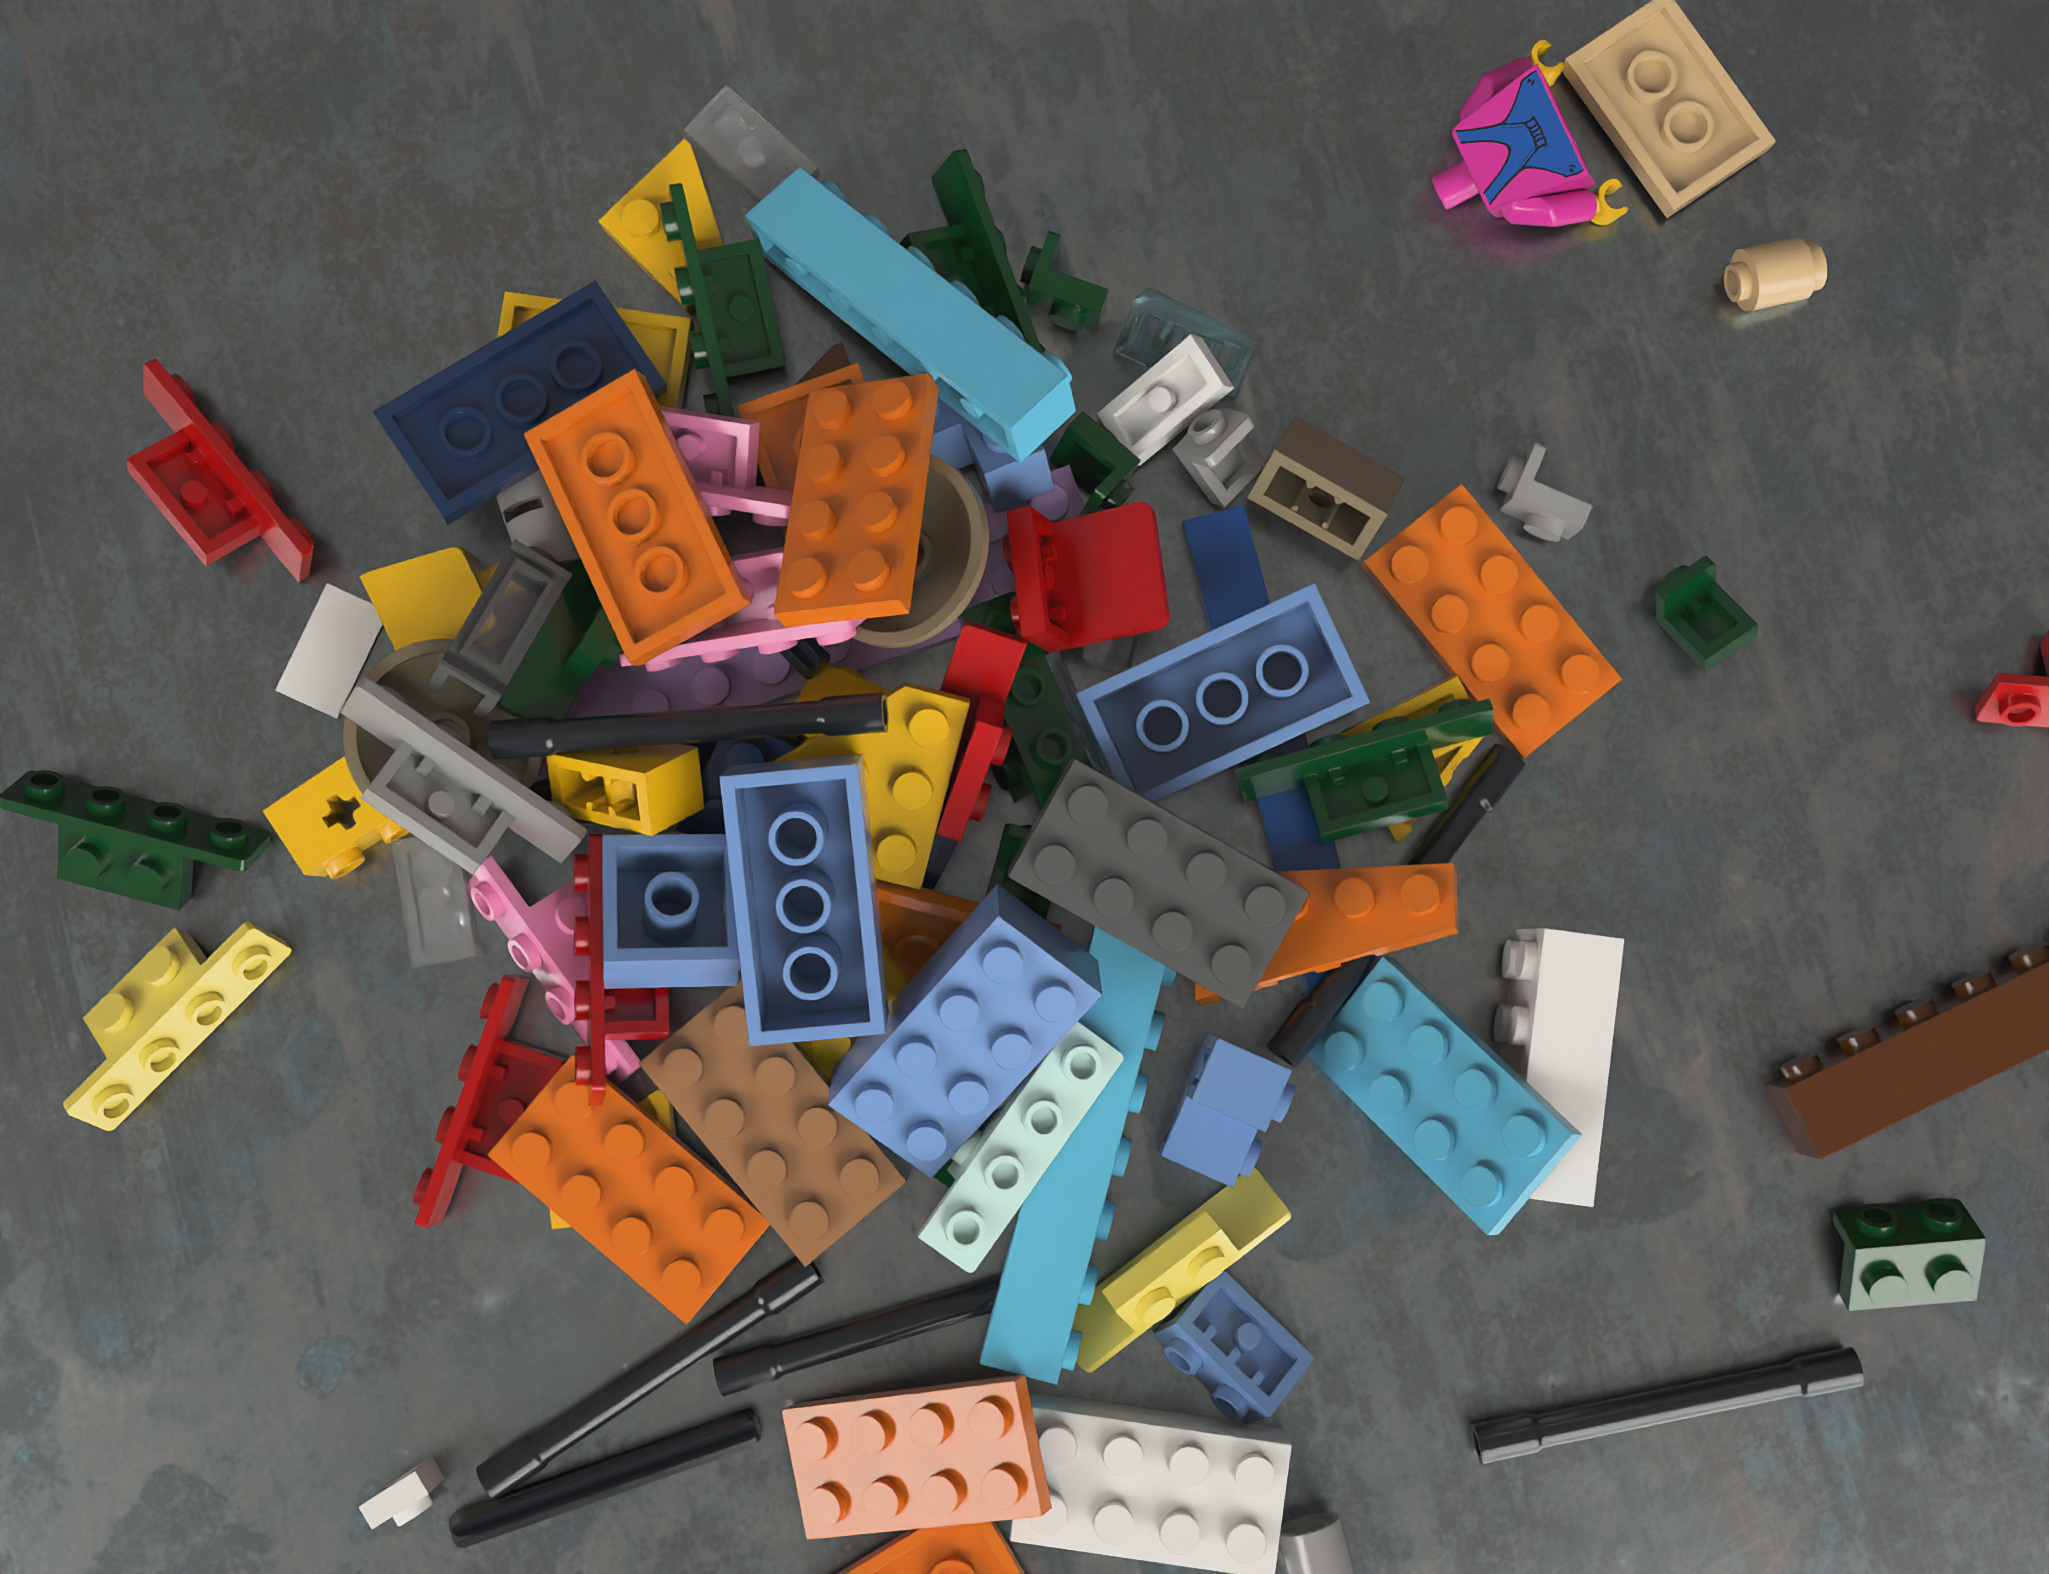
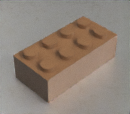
[638,979,911,1267]

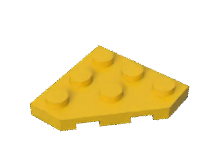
[769,682,970,890]

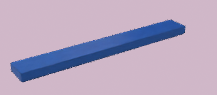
[1181,505,1370,1003]

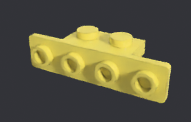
[63,921,291,1131]
[1072,1168,1291,1373]

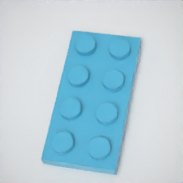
[1307,956,1582,1235]

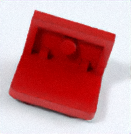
[1002,502,1170,654]

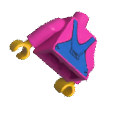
[1431,40,1628,227]

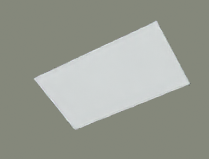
[275,583,383,719]

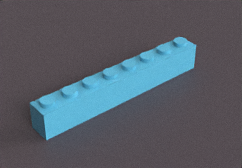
[980,926,1177,1385]

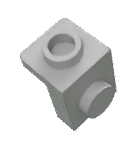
[1173,405,1267,508]
[1497,441,1593,542]

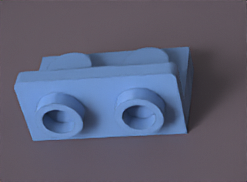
[1154,1270,1315,1424]

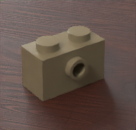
[1247,415,1406,561]

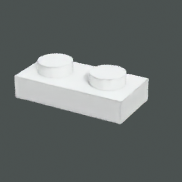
[1097,334,1234,466]

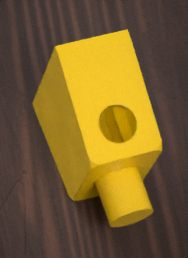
[360,546,527,651]

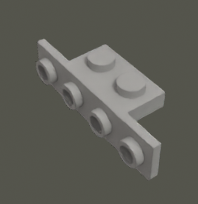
[340,677,587,875]

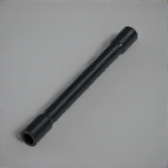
[488,692,889,760]
[1266,743,1525,1069]
[476,1256,825,1500]
[713,1264,1090,1396]
[1471,1347,1864,1464]

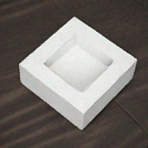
[359,1456,445,1529]

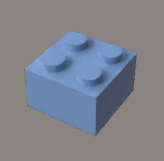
[602,834,741,989]

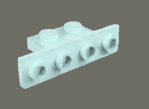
[917,1022,1123,1273]

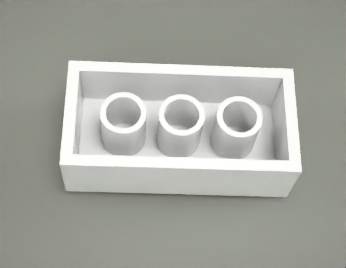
[1494,928,1624,1207]
[1010,1391,1292,1574]

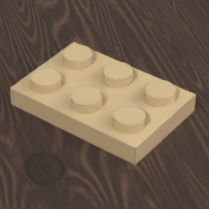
[1562,0,1776,218]

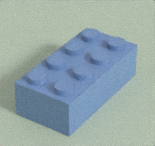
[1076,583,1370,802]
[719,754,889,1046]
[828,884,1103,1178]

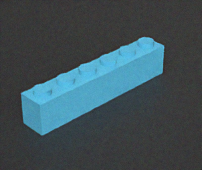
[745,167,1076,463]

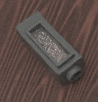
[426,539,572,719]

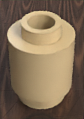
[1724,237,1827,312]

